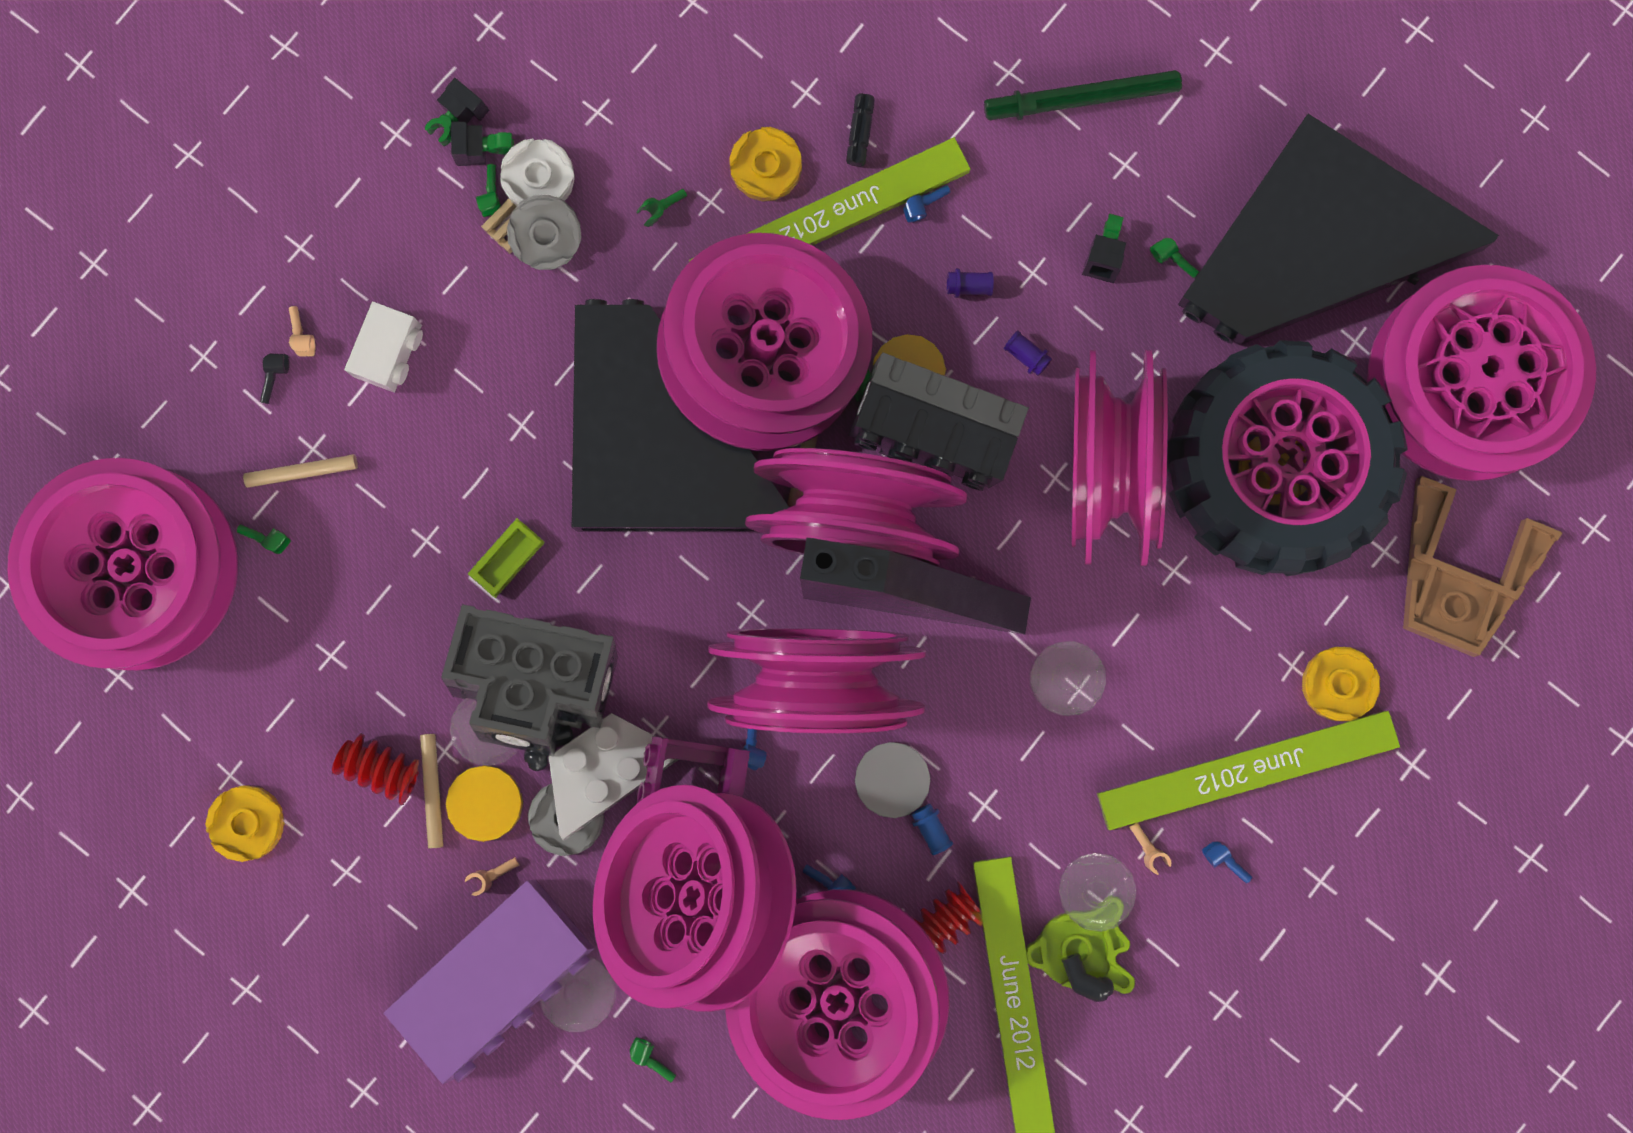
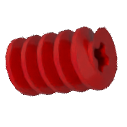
[332,733,419,805]
[912,881,983,954]

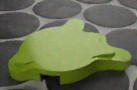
[1026,896,1135,994]

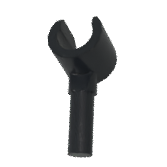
[259,353,289,404]

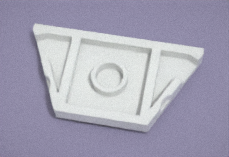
[549,713,679,841]

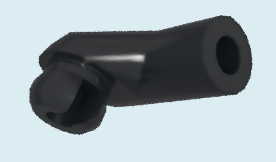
[524,725,574,771]
[1061,953,1114,1002]

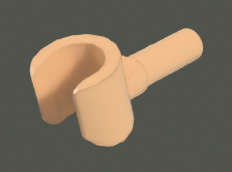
[289,306,316,356]
[1130,822,1171,875]
[465,857,519,896]

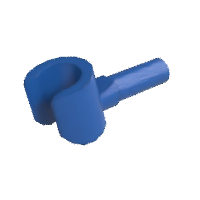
[903,185,951,223]
[742,729,767,771]
[1202,841,1252,884]
[802,864,856,890]

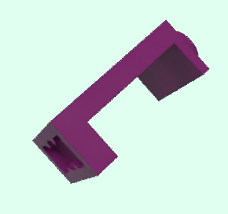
[637,736,750,803]

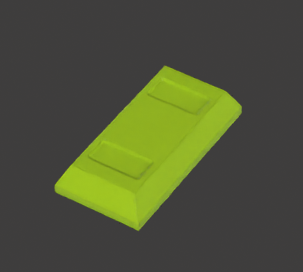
[468,518,545,598]

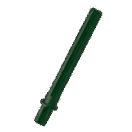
[984,70,1182,121]

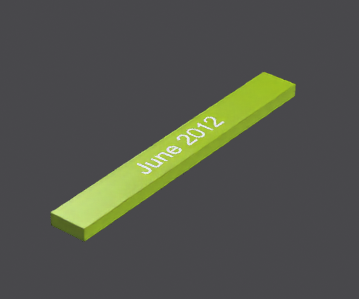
[689,137,970,262]
[1097,711,1400,831]
[973,856,1055,1133]

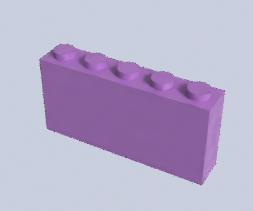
[384,880,595,1084]

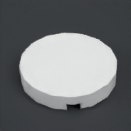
[500,138,575,206]

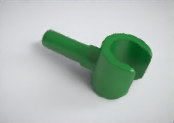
[476,164,501,217]
[636,189,687,227]
[1150,238,1199,278]
[237,524,291,554]
[630,1037,676,1083]

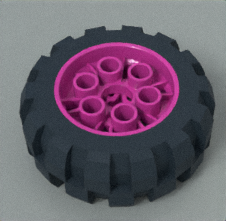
[1167,340,1408,576]

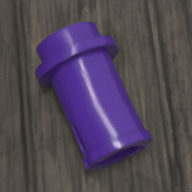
[947,268,994,298]
[1003,331,1052,376]

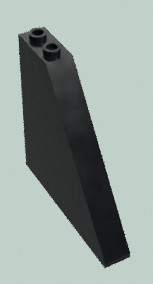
[1178,113,1499,345]
[571,299,789,532]
[800,537,1031,635]

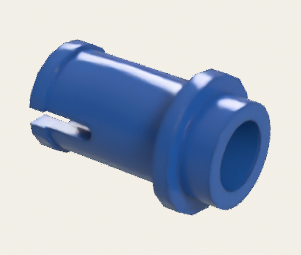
[911,804,953,855]

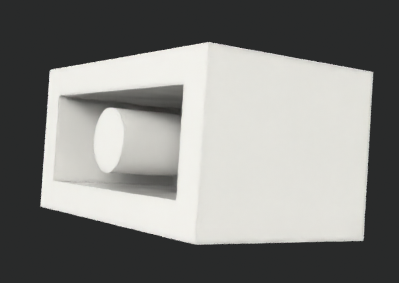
[344,301,423,393]

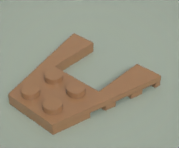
[1403,476,1562,657]

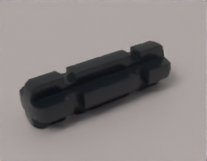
[846,93,875,167]

